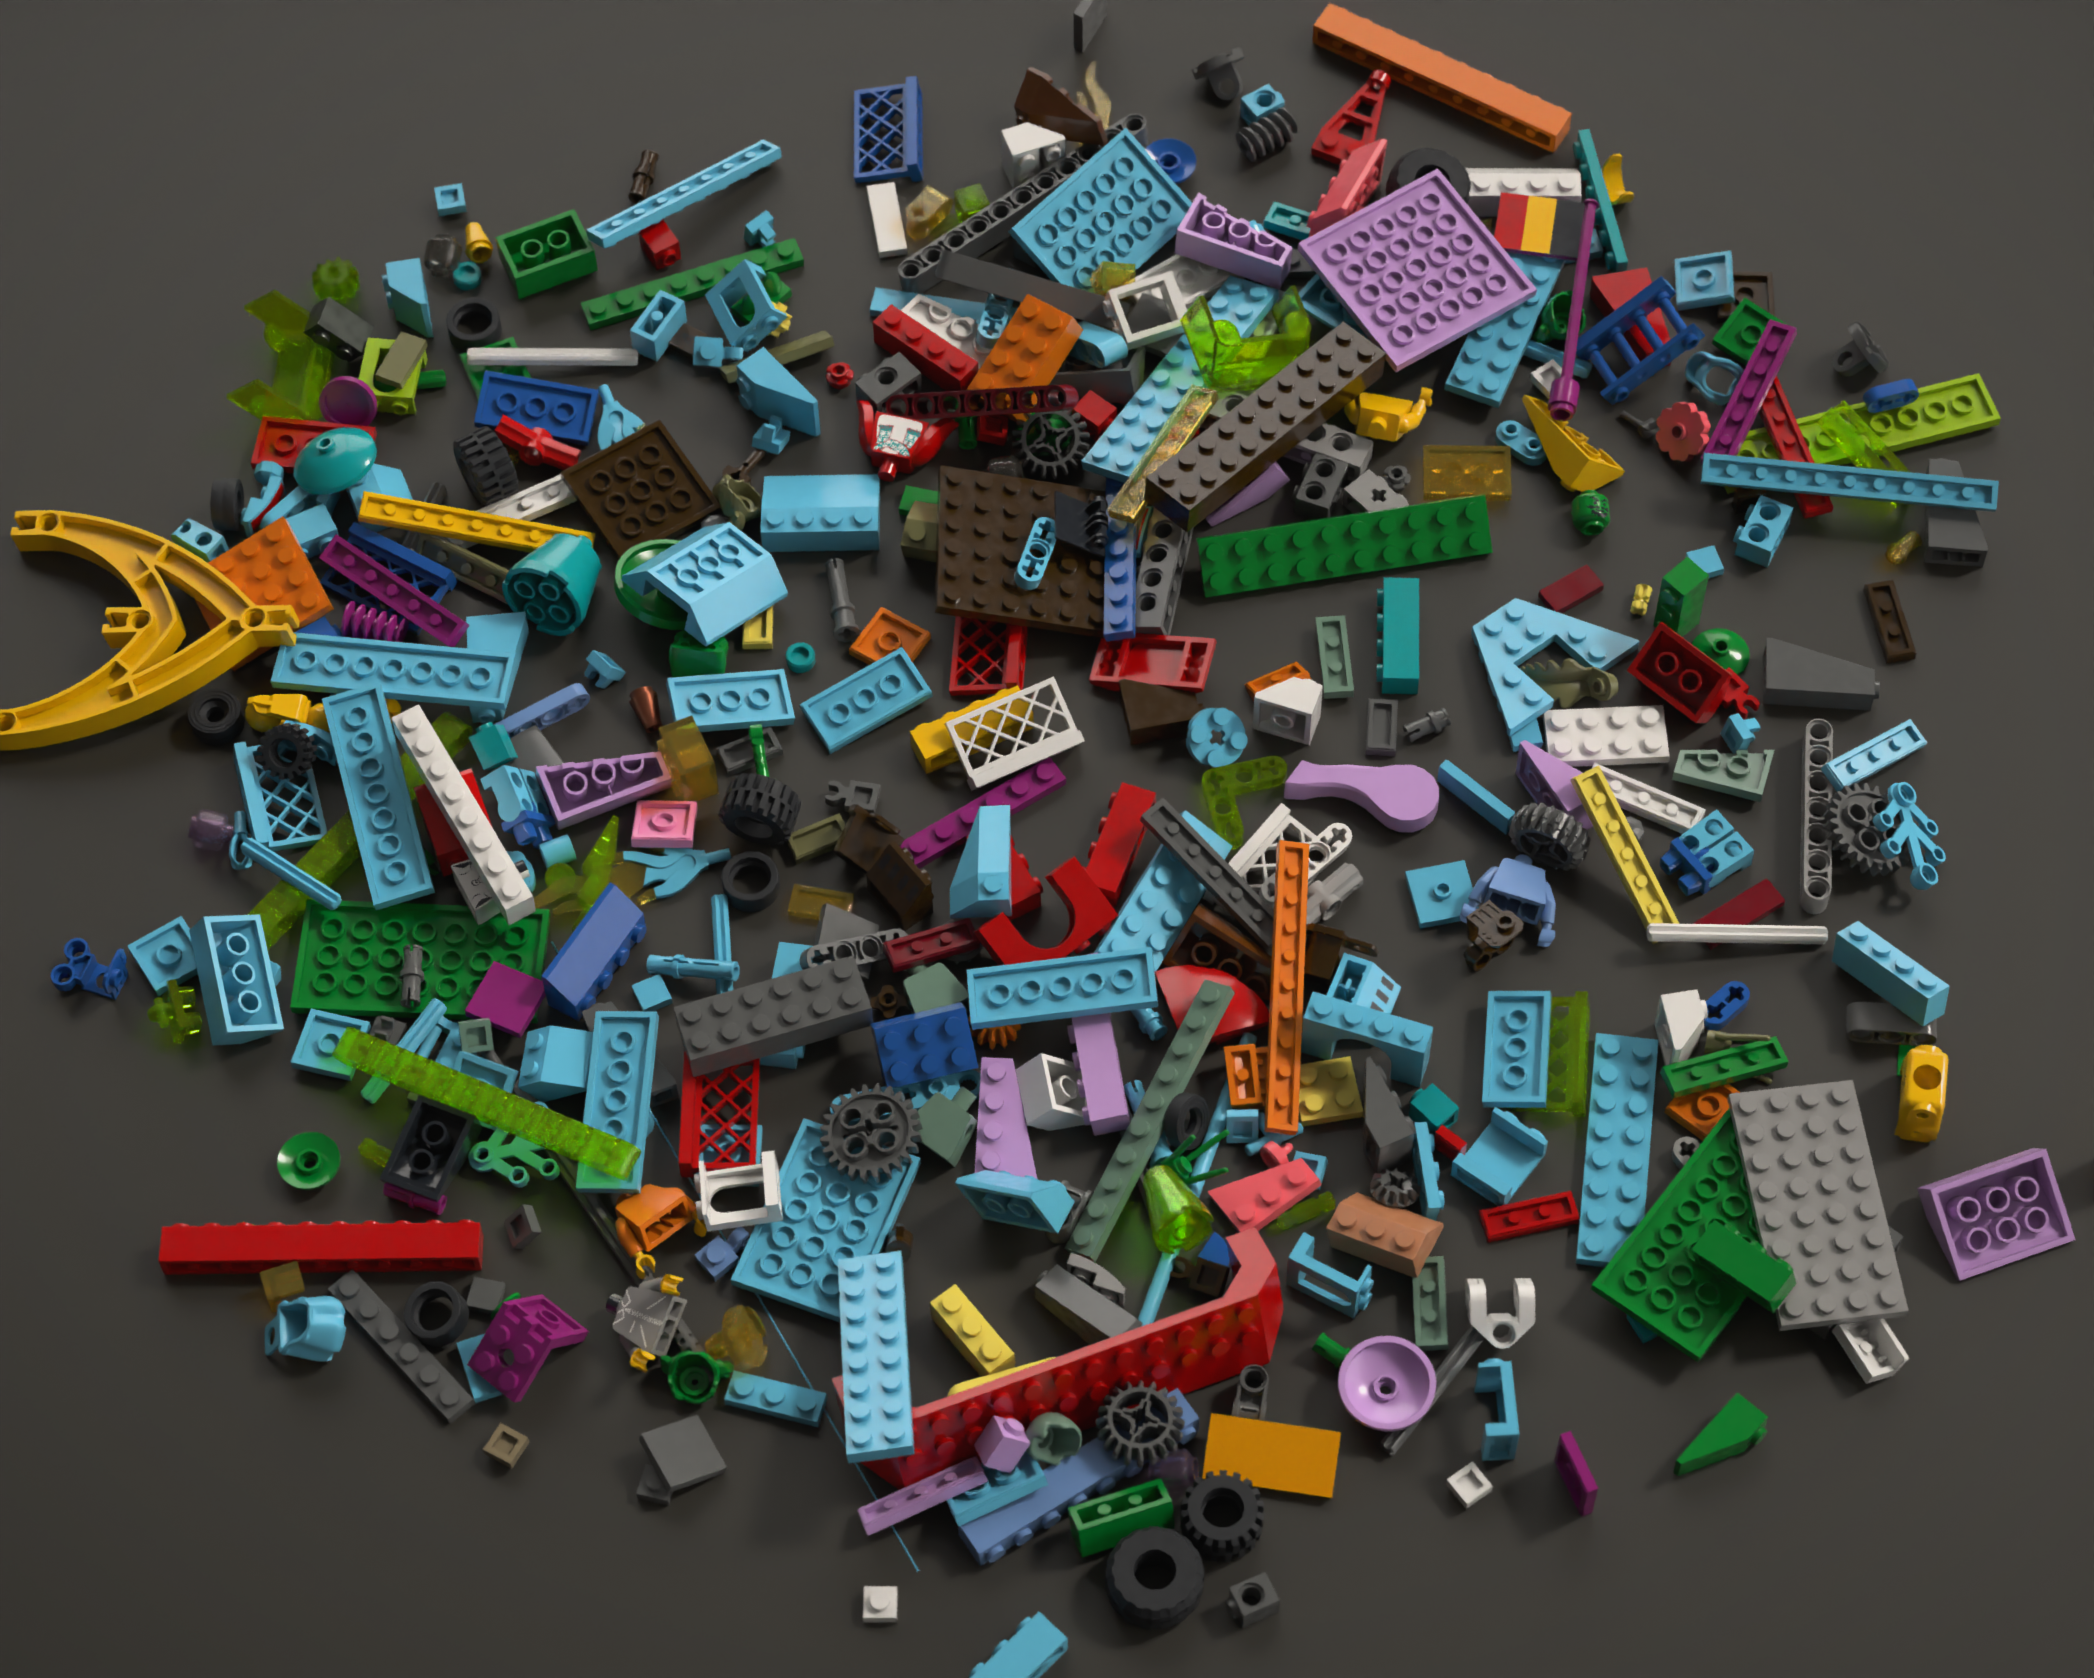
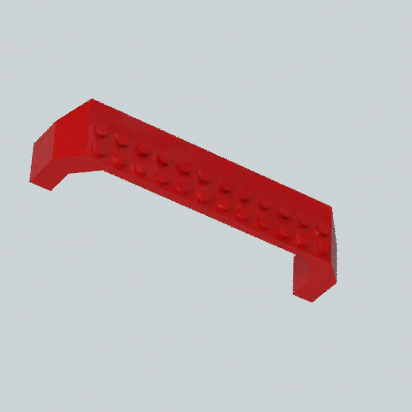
[832,1227,1284,1490]

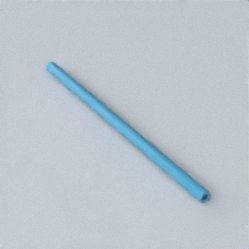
[1138,1032,1257,1326]

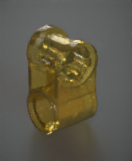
[906,185,954,239]

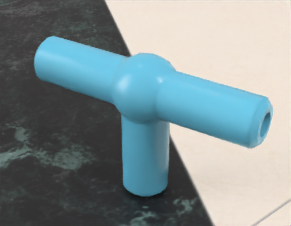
[1244,1112,1303,1156]

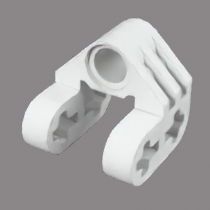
[1465,1278,1535,1349]

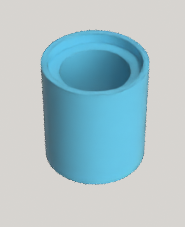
[538,834,577,870]

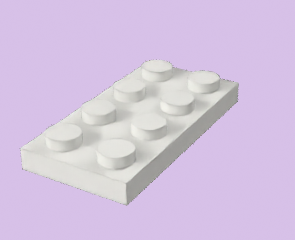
[1543,705,1670,767]

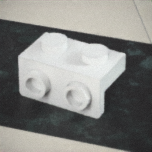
[1832,1319,1909,1384]

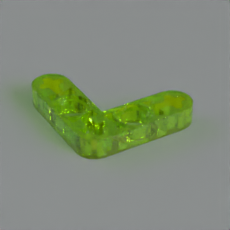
[1202,756,1287,850]

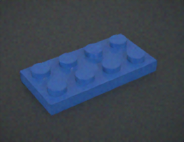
[474,370,599,446]

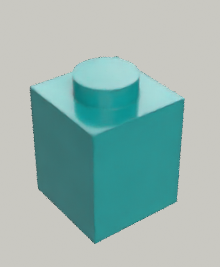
[469,722,518,770]
[1409,1083,1459,1138]

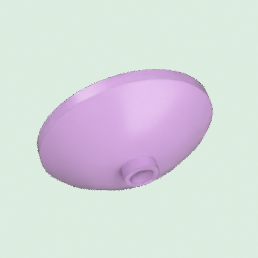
[1338,1336,1436,1431]

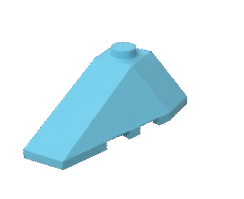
[950,805,1012,919]

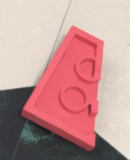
[1207,1158,1322,1233]

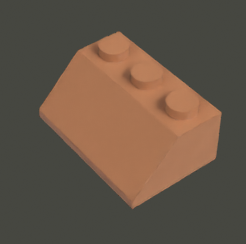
[1326,1192,1444,1278]

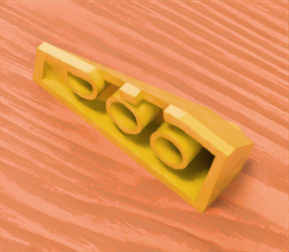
[1522,395,1625,492]

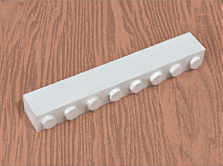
[392,704,536,925]

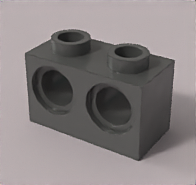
[1291,453,1349,520]

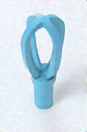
[229,811,253,870]

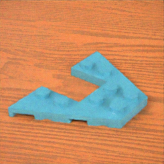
[1471,598,1640,737]

